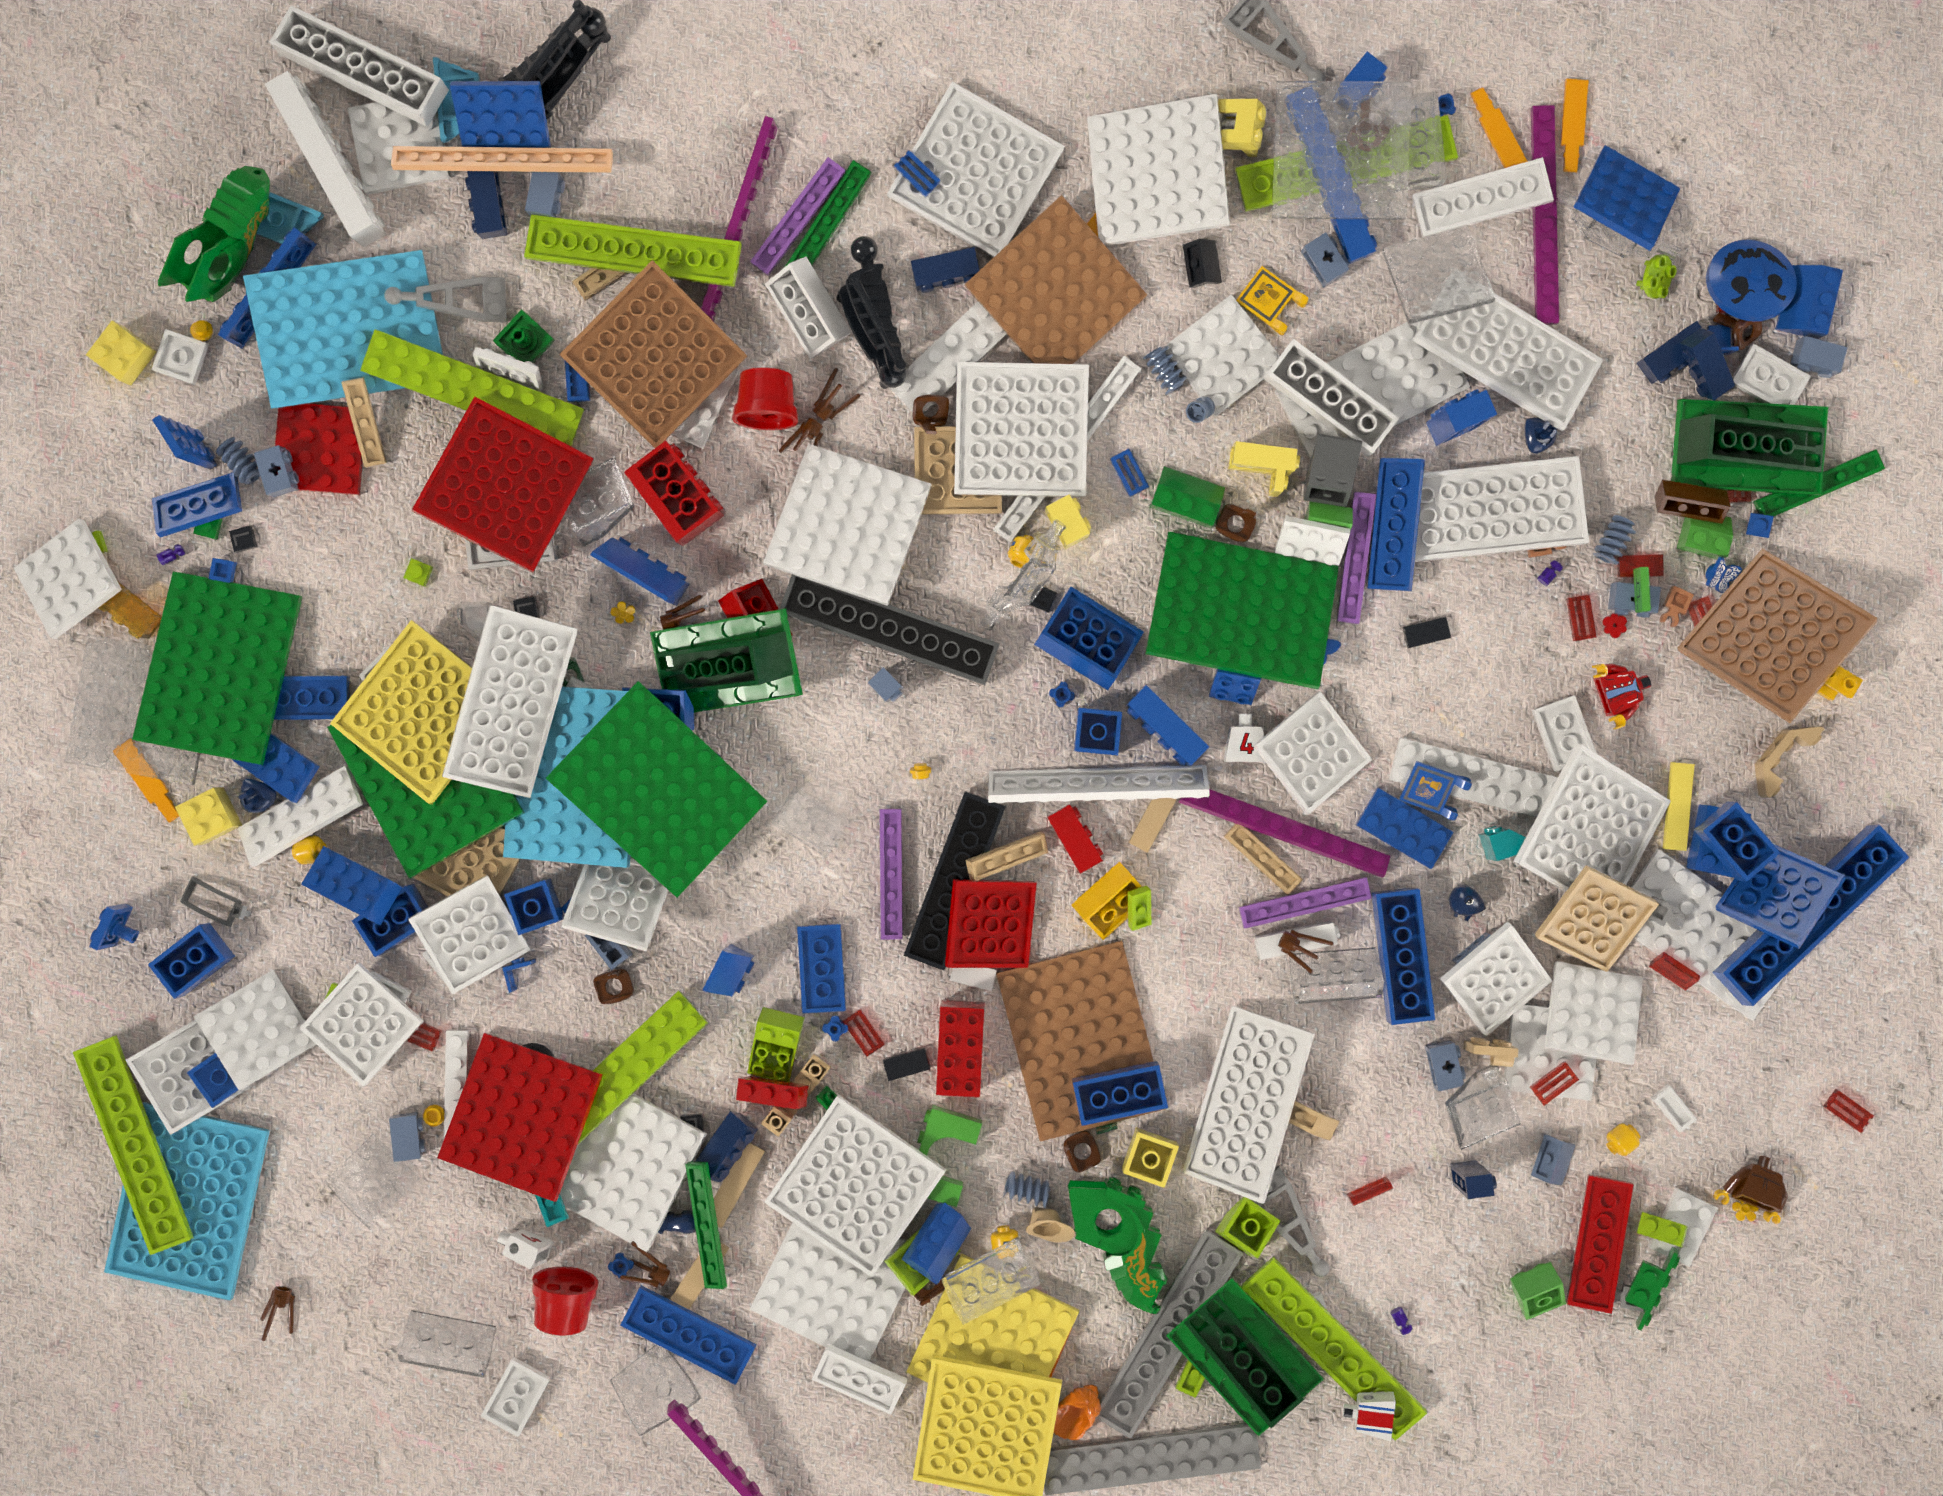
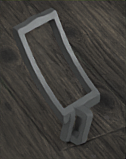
[180,876,252,927]

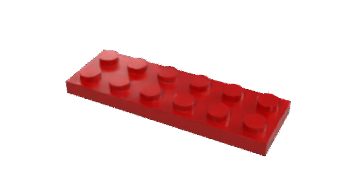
[1566,1174,1634,1314]

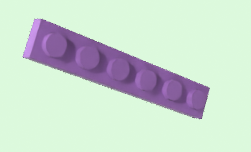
[750,157,846,276]
[1336,491,1376,624]
[880,809,903,940]
[1238,877,1372,929]

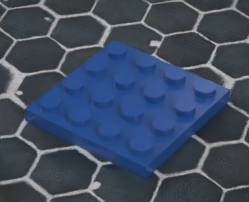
[450,81,551,148]
[1573,145,1680,251]
[1715,844,1845,949]

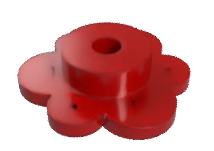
[1602,613,1627,638]

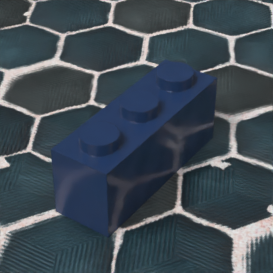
[465,171,508,239]
[911,247,980,293]
[1636,321,1702,384]
[1680,328,1736,401]
[695,1111,758,1182]
[1450,1160,1497,1199]

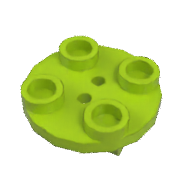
[1636,254,1677,299]

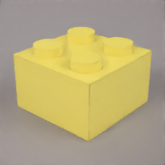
[86,321,157,386]
[1045,494,1091,550]
[175,787,242,846]
[1122,1127,1179,1188]

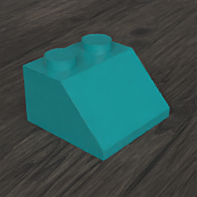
[1478,825,1526,861]

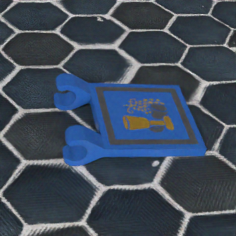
[1399,761,1472,821]

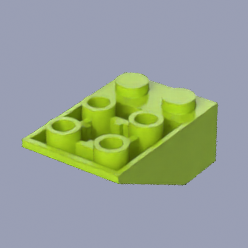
[747,1007,805,1082]

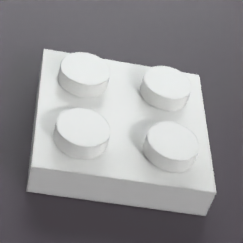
[151,329,209,385]

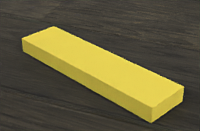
[1662,762,1695,851]

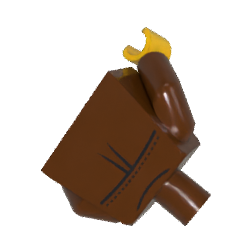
[1713,1156,1788,1224]

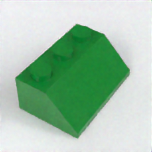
[1149,466,1225,529]

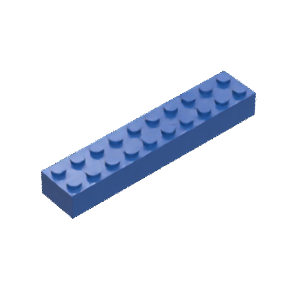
[1712,824,1909,1006]

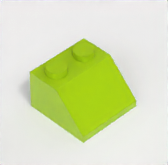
[1215,1197,1280,1258]

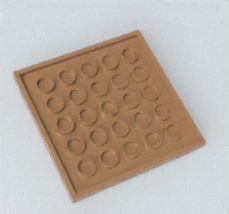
[964,195,1147,364]
[559,260,748,448]
[1677,548,1878,723]

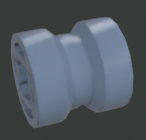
[1186,396,1215,423]

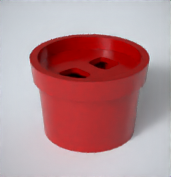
[732,367,798,430]
[532,1267,599,1336]

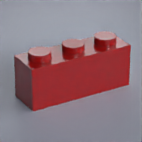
[1047,804,1104,874]
[736,1076,809,1109]

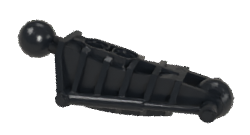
[497,0,611,119]
[836,236,906,389]

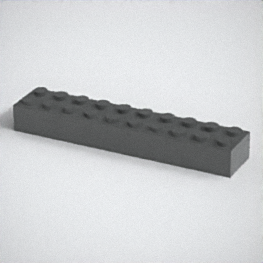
[780,574,1000,686]

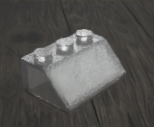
[457,602,503,642]

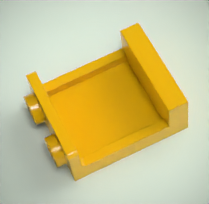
[1817,666,1863,700]

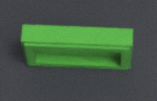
[1633,567,1651,613]

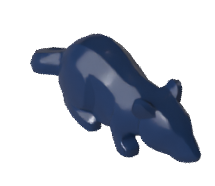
[658,1210,696,1234]

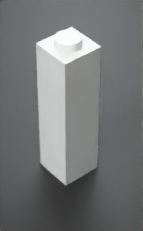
[1254,921,1340,960]

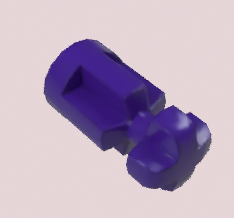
[157,544,185,565]
[1537,560,1563,586]
[1390,1307,1413,1335]

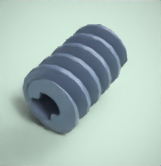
[1143,346,1187,395]
[216,437,260,485]
[1593,515,1636,565]
[1003,1171,1050,1209]

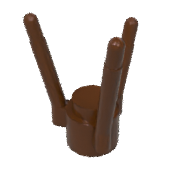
[812,368,860,421]
[779,417,824,453]
[660,595,705,629]
[1278,930,1334,973]
[620,1241,670,1288]
[260,1286,295,1341]

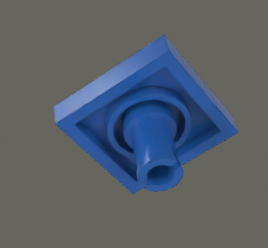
[1209,669,1261,705]
[89,903,139,950]

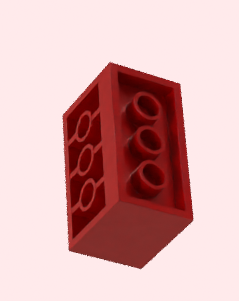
[624,440,724,546]
[936,1000,985,1097]

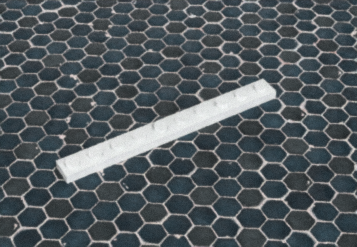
[993,356,1141,543]

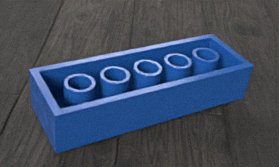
[1371,887,1435,1025]

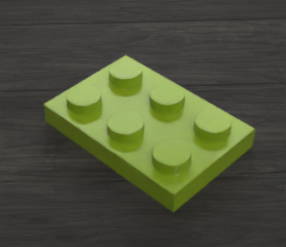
[884,1228,961,1295]

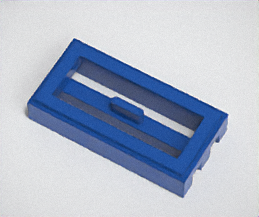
[894,150,941,198]
[1110,449,1149,497]

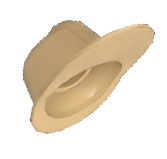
[1026,1207,1075,1243]

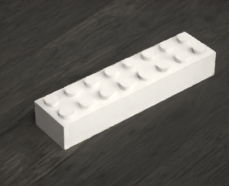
[269,6,449,127]
[265,71,386,247]

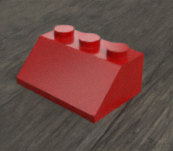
[718,578,793,636]

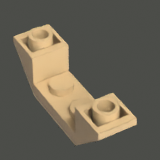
[1755,727,1824,798]
[761,1054,831,1137]
[1289,1100,1340,1141]

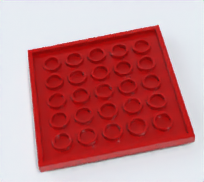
[412,396,594,573]
[437,1033,603,1202]

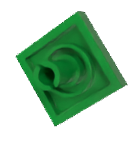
[493,309,555,363]

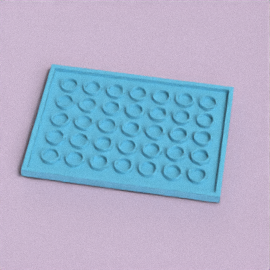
[243,250,443,409]
[503,687,631,868]
[104,1102,270,1300]

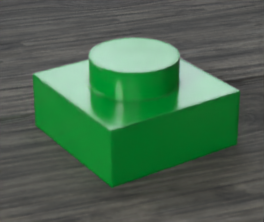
[193,519,222,540]

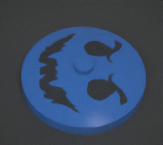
[1706,240,1797,321]

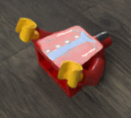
[1592,663,1651,730]

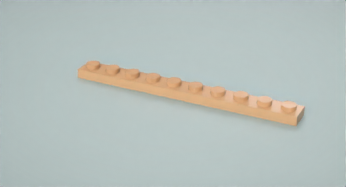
[391,146,613,173]

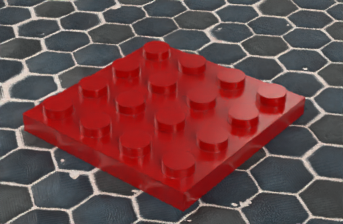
[275,404,363,495]
[945,880,1037,968]

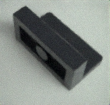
[1183,239,1222,288]

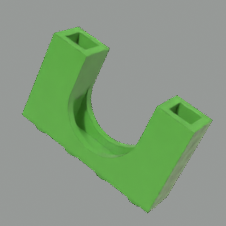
[917,1105,982,1207]

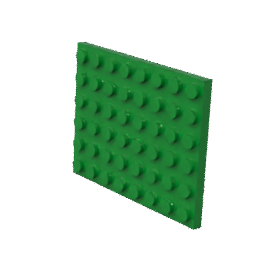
[1145,531,1339,690]
[132,571,302,765]
[546,681,768,898]
[327,725,525,878]

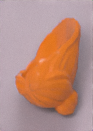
[1053,1385,1101,1440]

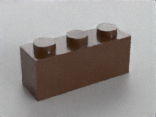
[1654,479,1730,524]

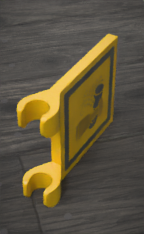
[1236,266,1309,335]

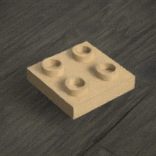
[1463,1037,1518,1067]

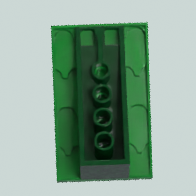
[1671,399,1829,495]
[650,608,803,713]
[1166,1278,1324,1436]

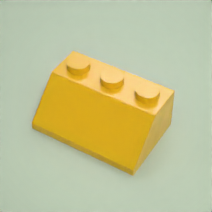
[1071,861,1142,940]

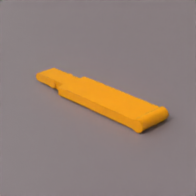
[1560,78,1589,173]
[1470,87,1528,168]
[113,738,179,823]

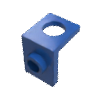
[1707,325,1739,355]
[503,957,536,993]

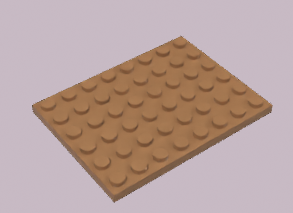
[996,940,1165,1142]

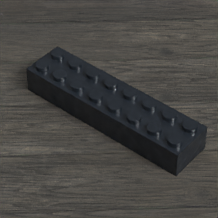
[903,791,1006,971]

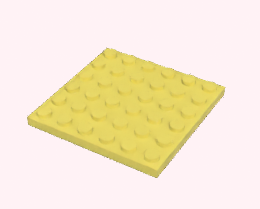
[330,620,472,804]
[906,1253,1079,1383]
[912,1355,1062,1496]

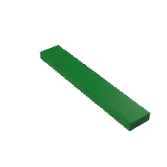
[784,160,872,268]
[1753,449,1885,516]
[685,1161,727,1289]

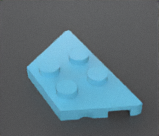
[433,57,480,143]
[257,192,324,244]

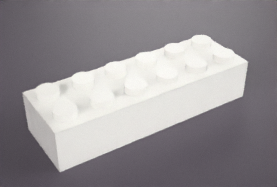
[1263,339,1399,457]

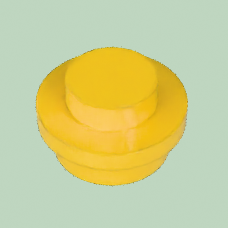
[190,320,213,342]
[910,763,931,779]
[423,1104,444,1127]

